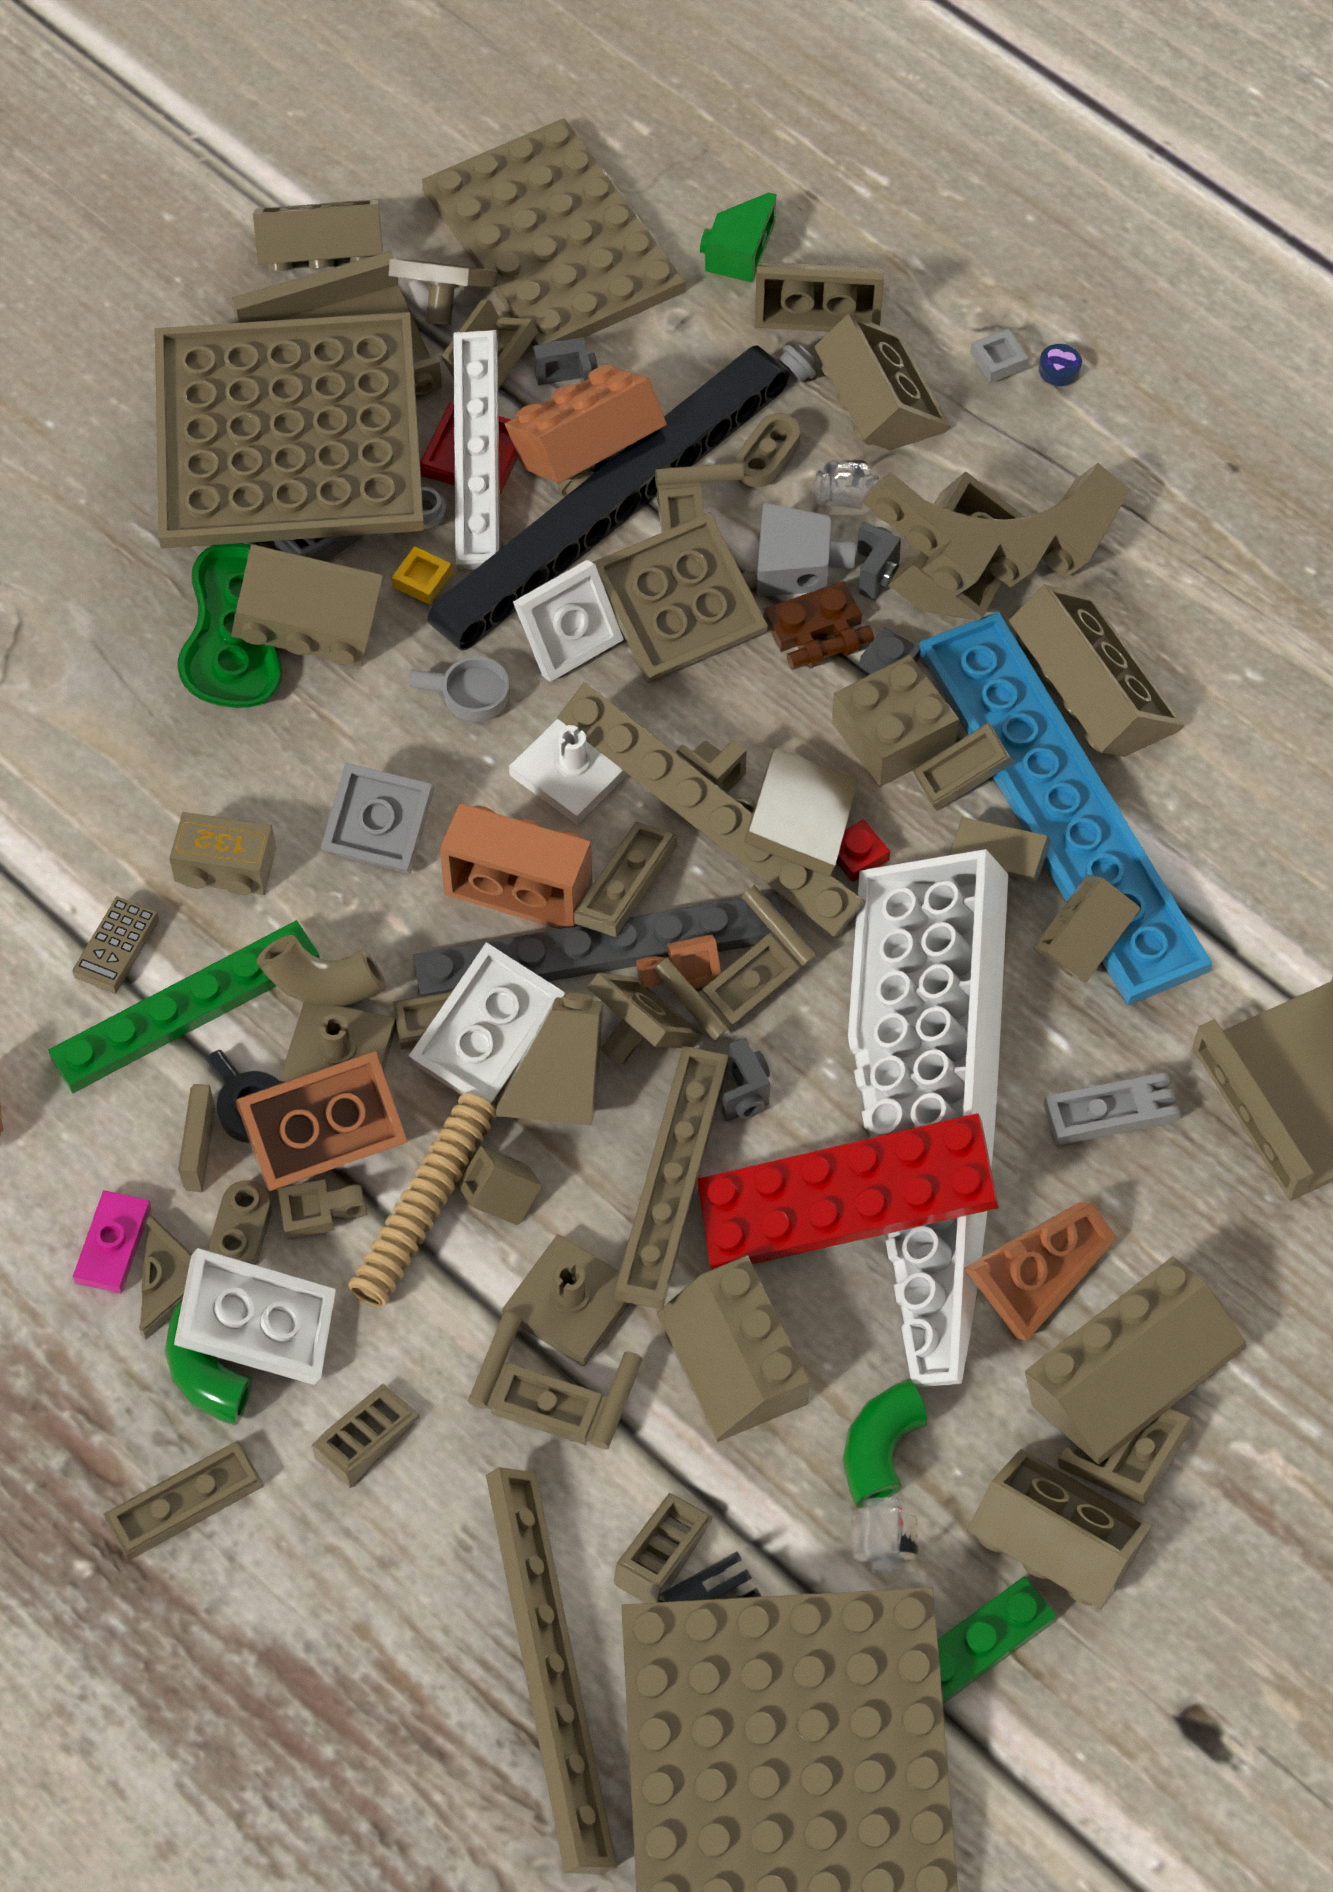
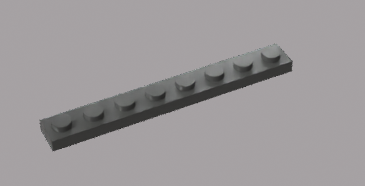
[413,892,783,997]

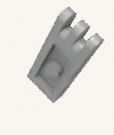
[1043,1072,1182,1146]

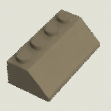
[1008,584,1184,757]
[1025,1256,1246,1464]

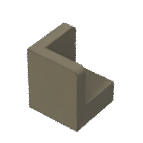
[676,740,747,792]
[457,1145,543,1225]

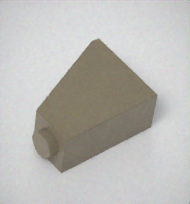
[496,992,603,1125]

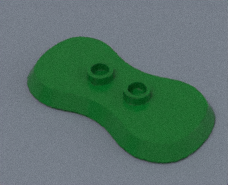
[178,543,282,708]

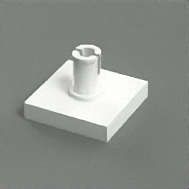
[513,560,624,682]
[509,719,629,825]

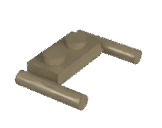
[655,462,757,590]
[653,885,816,1041]
[468,1312,643,1450]

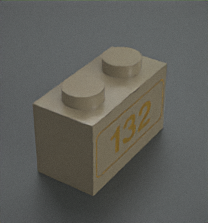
[169,812,277,895]

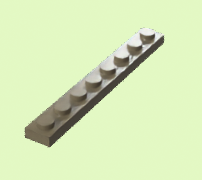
[557,682,866,938]
[486,1467,617,1875]

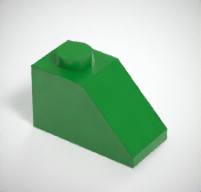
[700,192,777,283]

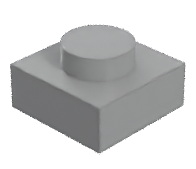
[970,328,1029,383]

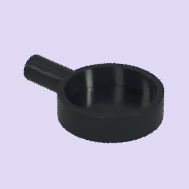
[207,1050,282,1143]

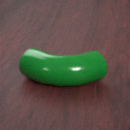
[165,1303,252,1425]
[842,1379,927,1508]

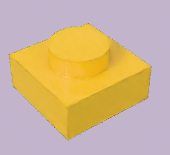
[391,546,453,605]

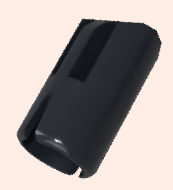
[659,1551,762,1602]

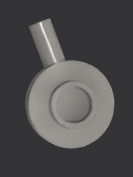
[409,656,510,722]

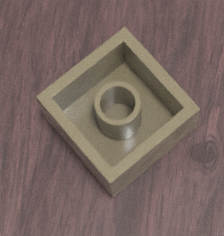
[832,654,959,787]

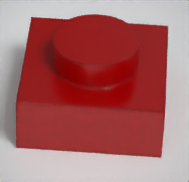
[836,819,890,882]

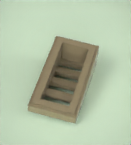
[312,1384,420,1488]
[614,1492,713,1603]

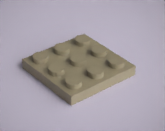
[592,512,768,683]

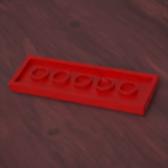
[698,1113,999,1270]

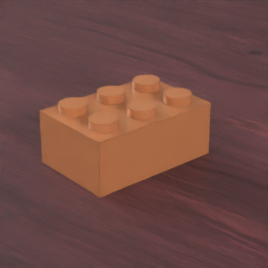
[505,365,667,484]
[440,803,593,929]
[236,1051,408,1192]

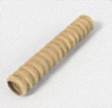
[348,1093,497,1307]

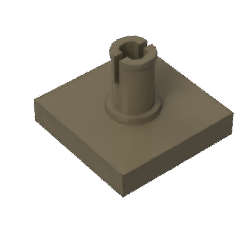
[388,259,498,325]
[587,973,703,1064]
[279,1002,397,1083]
[502,1234,630,1366]

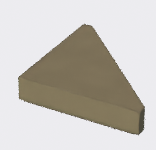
[139,1216,192,1339]

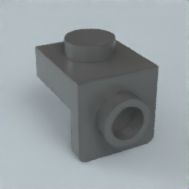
[533,337,598,386]
[857,522,901,601]
[722,1037,770,1121]

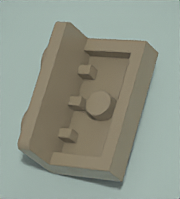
[442,300,539,389]

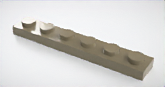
[615,1046,729,1310]

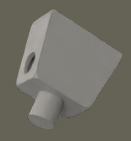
[756,503,856,597]

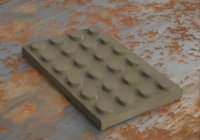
[422,118,685,346]

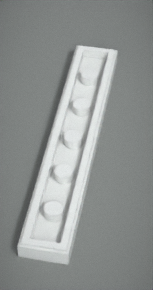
[454,330,500,571]

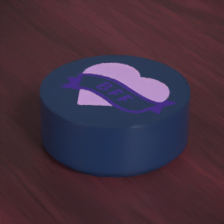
[1039,344,1082,386]

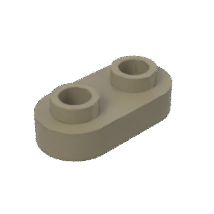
[735,413,800,487]
[209,1180,272,1265]

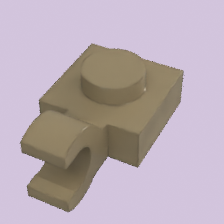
[278,1179,368,1240]

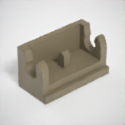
[1033,874,1141,983]

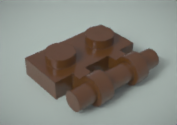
[763,581,874,670]

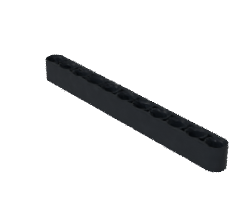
[427,345,791,651]

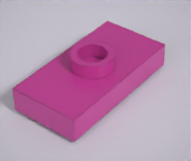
[73,1190,151,1294]

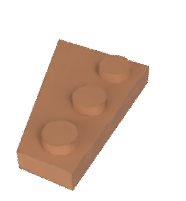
[964,1202,1117,1341]

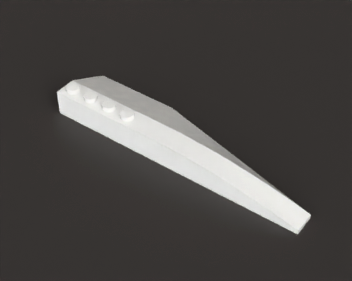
[848,849,1008,1388]

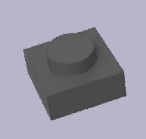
[859,627,920,674]

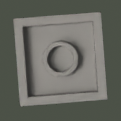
[320,763,435,874]

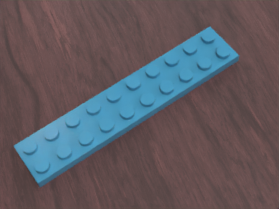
[919,611,1212,1006]

